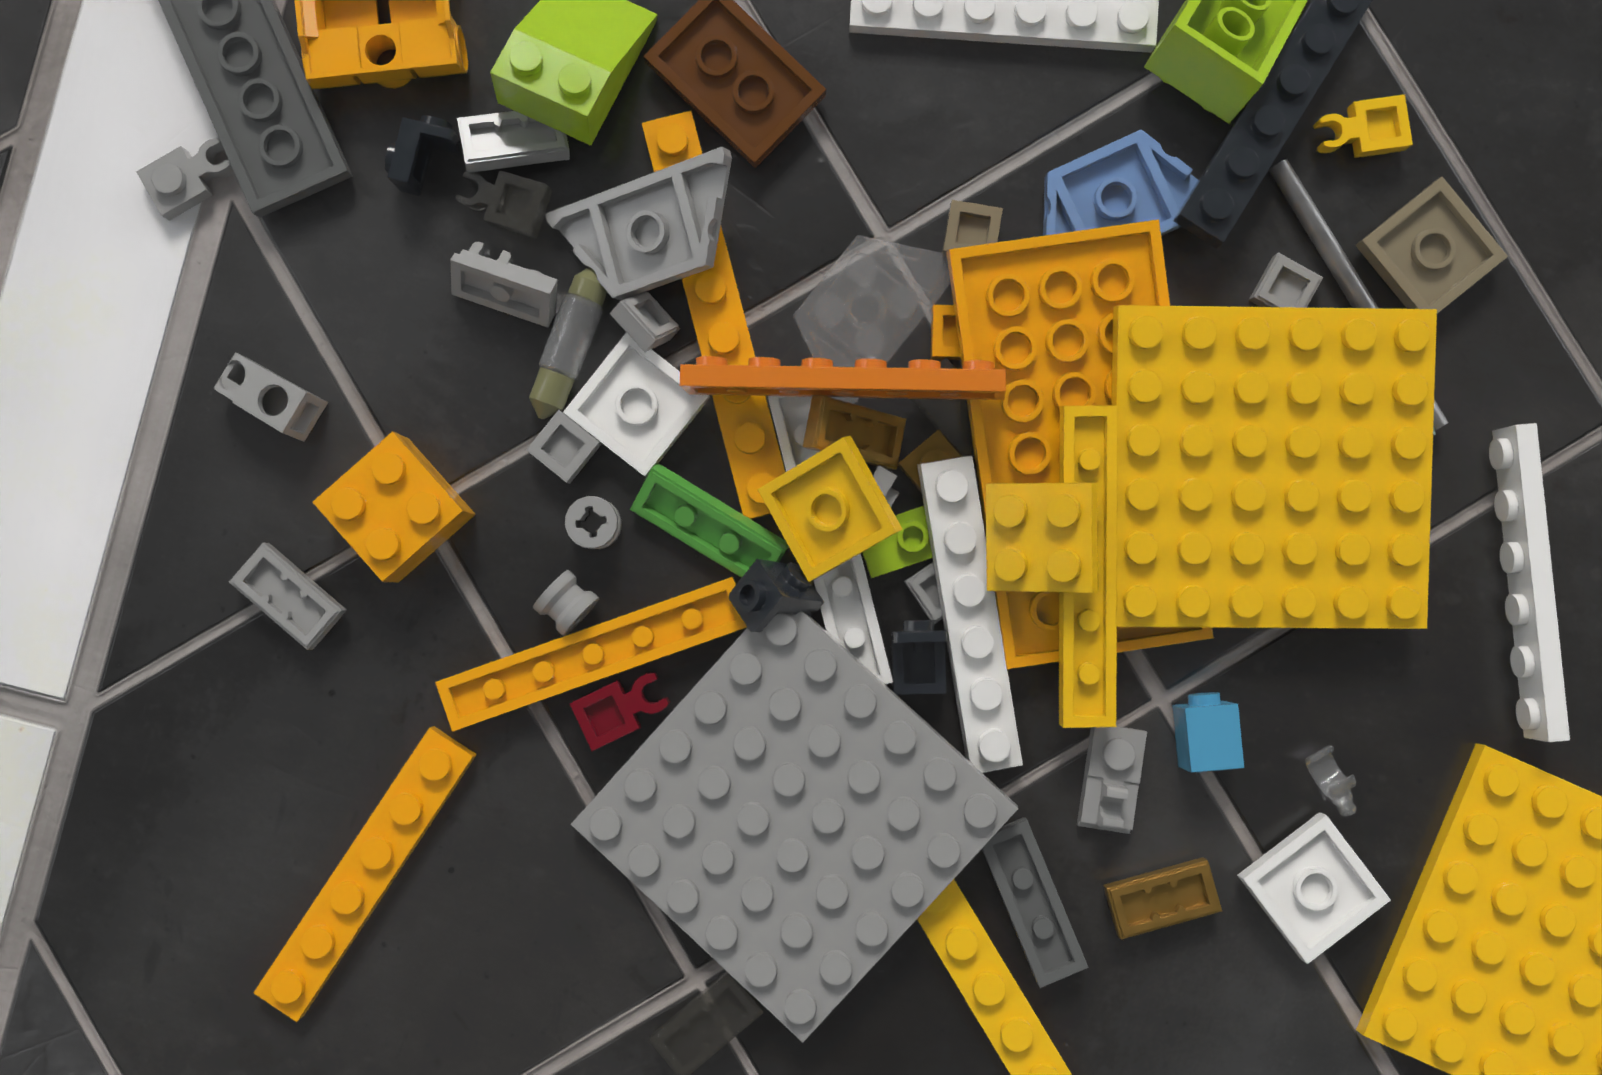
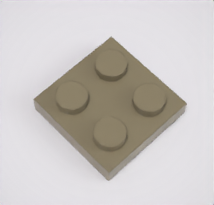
[1355,177,1508,314]

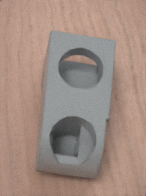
[214,352,328,442]

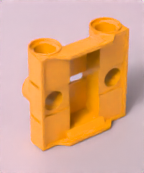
[294,0,468,89]

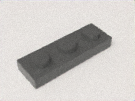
[982,817,1089,988]

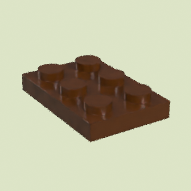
[644,0,827,168]

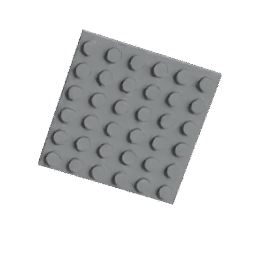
[571,611,1018,1042]

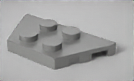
[545,147,732,300]

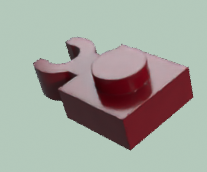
[570,673,670,751]

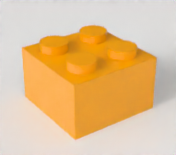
[312,431,476,583]

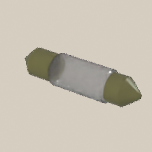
[529,267,607,419]

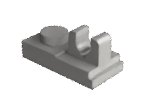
[450,242,558,327]
[1077,726,1147,834]

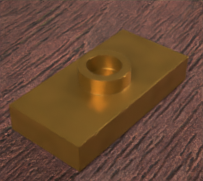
[802,395,906,469]
[1103,857,1222,939]

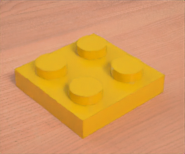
[757,436,903,582]
[986,483,1098,593]

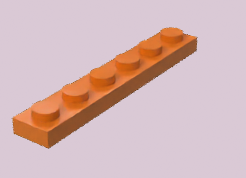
[679,356,1006,400]

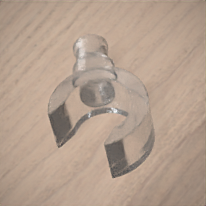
[1305,745,1357,816]

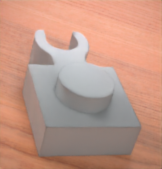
[136,138,234,221]

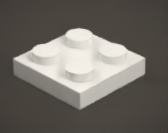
[563,332,711,478]
[1237,812,1391,964]

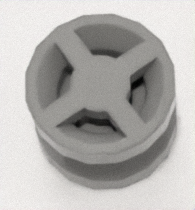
[565,496,622,549]
[533,570,599,636]

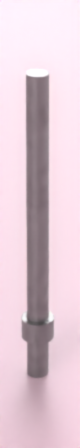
[1269,159,1449,430]

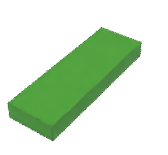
[630,463,789,578]

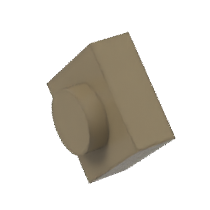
[942,200,1003,256]

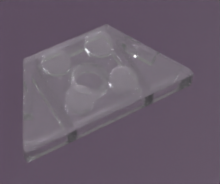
[793,235,951,404]

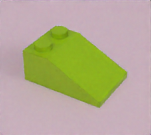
[490,0,658,145]
[1144,0,1308,124]

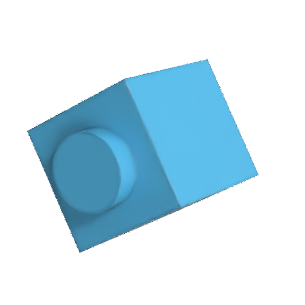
[1172,692,1244,772]

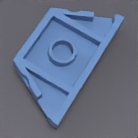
[1043,129,1198,236]

